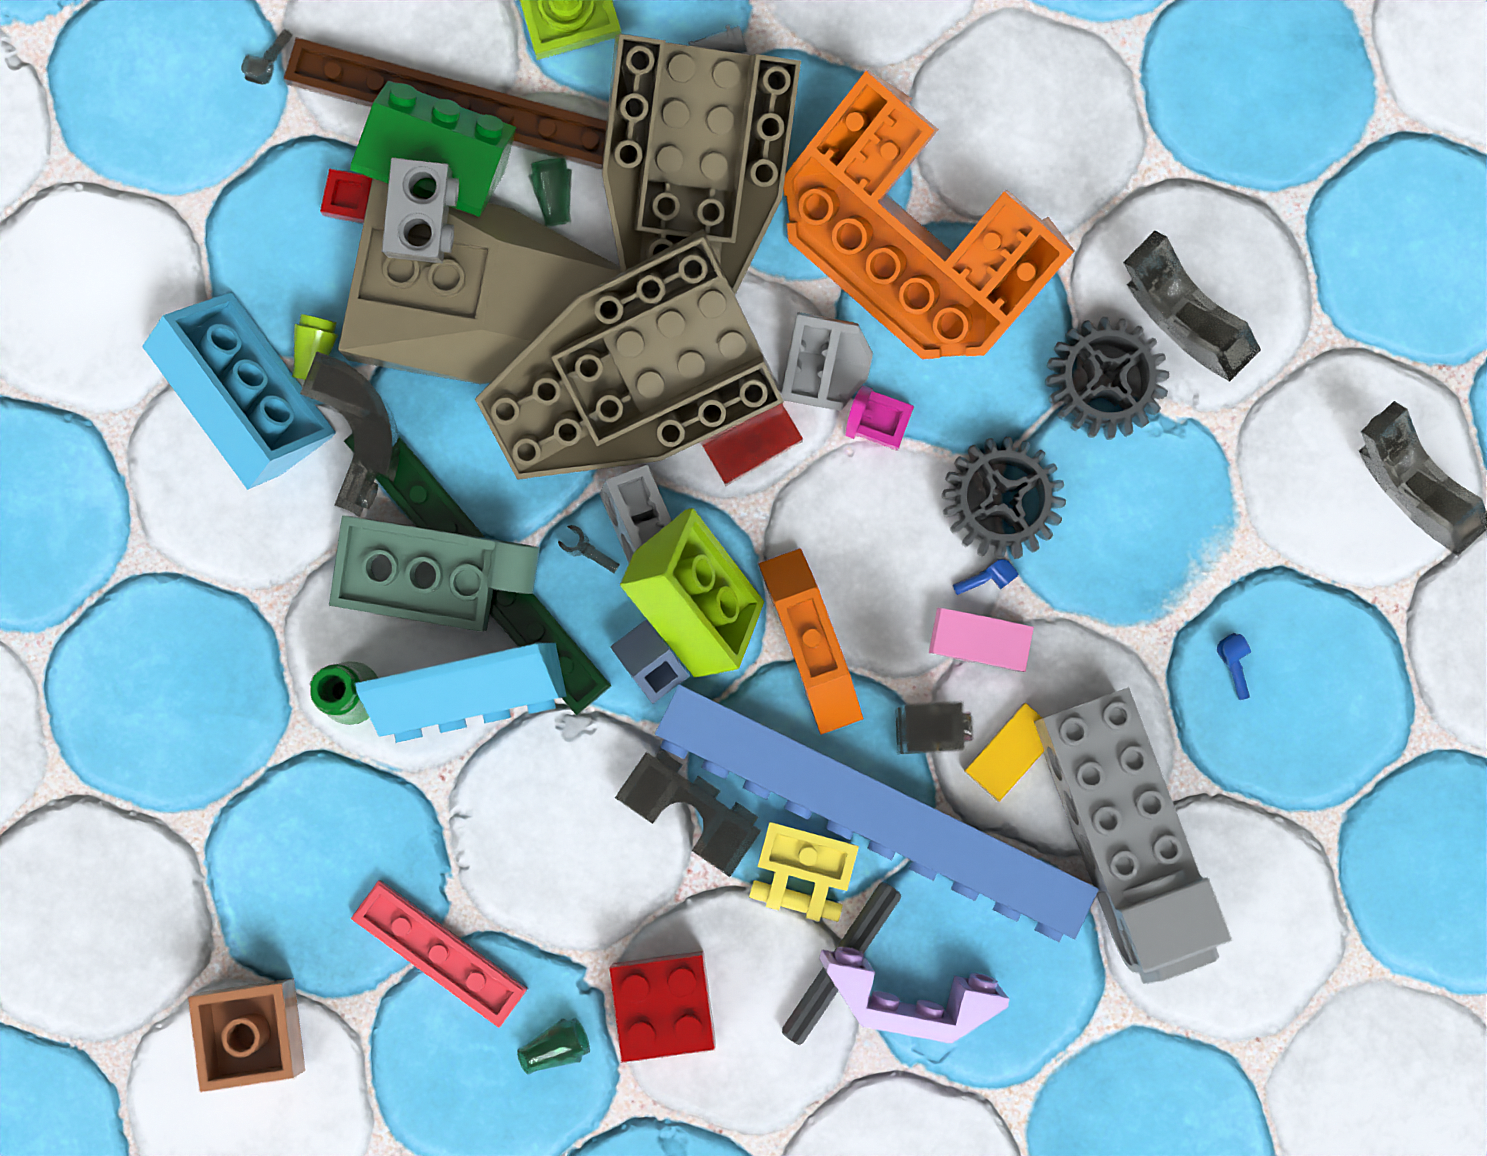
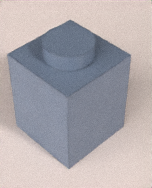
[610,619,689,704]

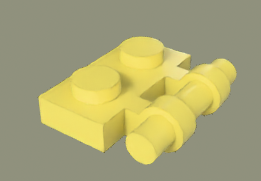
[749,822,859,922]

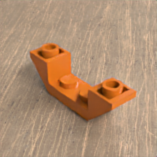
[758,548,863,735]

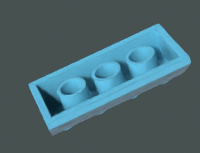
[142,292,336,490]
[355,643,567,743]

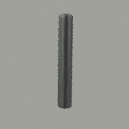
[782,882,901,1045]

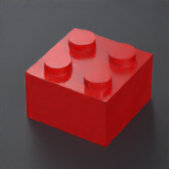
[609,951,716,1063]

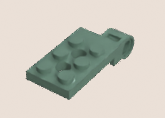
[329,515,540,632]

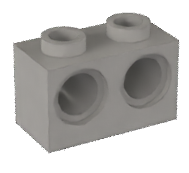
[382,158,459,264]
[600,464,672,563]

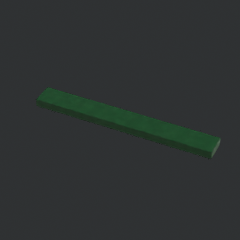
[344,412,612,716]

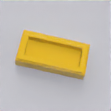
[964,703,1044,802]

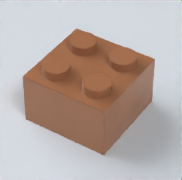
[188,978,306,1093]

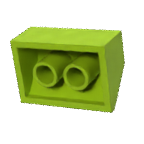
[620,508,764,678]

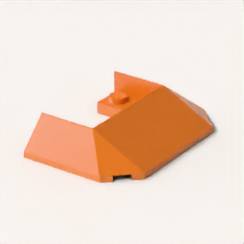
[783,70,1075,359]

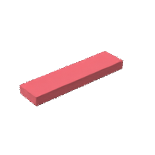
[351,880,528,1028]

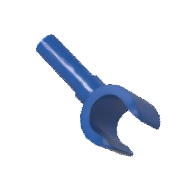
[953,559,1018,595]
[1217,633,1251,700]

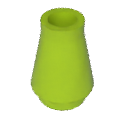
[292,314,339,383]

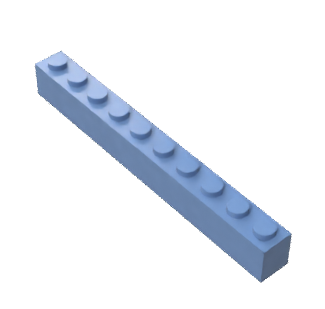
[655,685,1099,943]

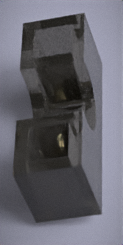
[895,702,973,755]
[615,750,761,877]

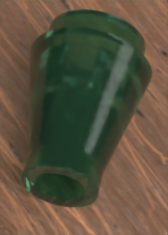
[528,158,572,227]
[517,1018,590,1075]

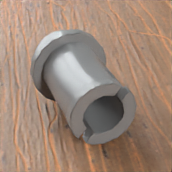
[688,25,748,54]

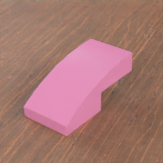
[929,608,1034,672]

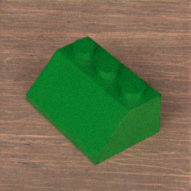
[350,81,516,217]

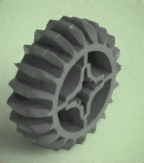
[1045,317,1169,440]
[941,437,1066,560]

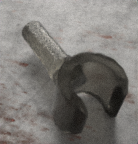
[241,29,293,85]
[558,525,620,574]

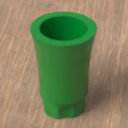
[310,661,378,725]

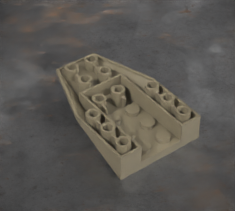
[602,34,801,295]
[338,179,621,384]
[475,229,784,480]

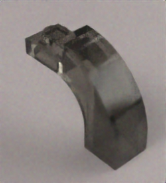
[1123,230,1261,382]
[300,352,400,517]
[1359,401,1487,556]

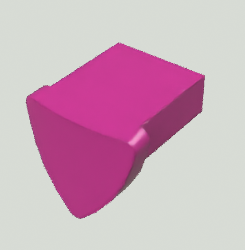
[845,385,914,451]

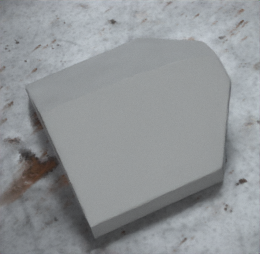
[782,312,873,411]

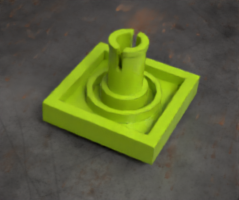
[520,0,622,60]

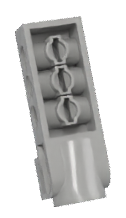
[1034,687,1232,984]

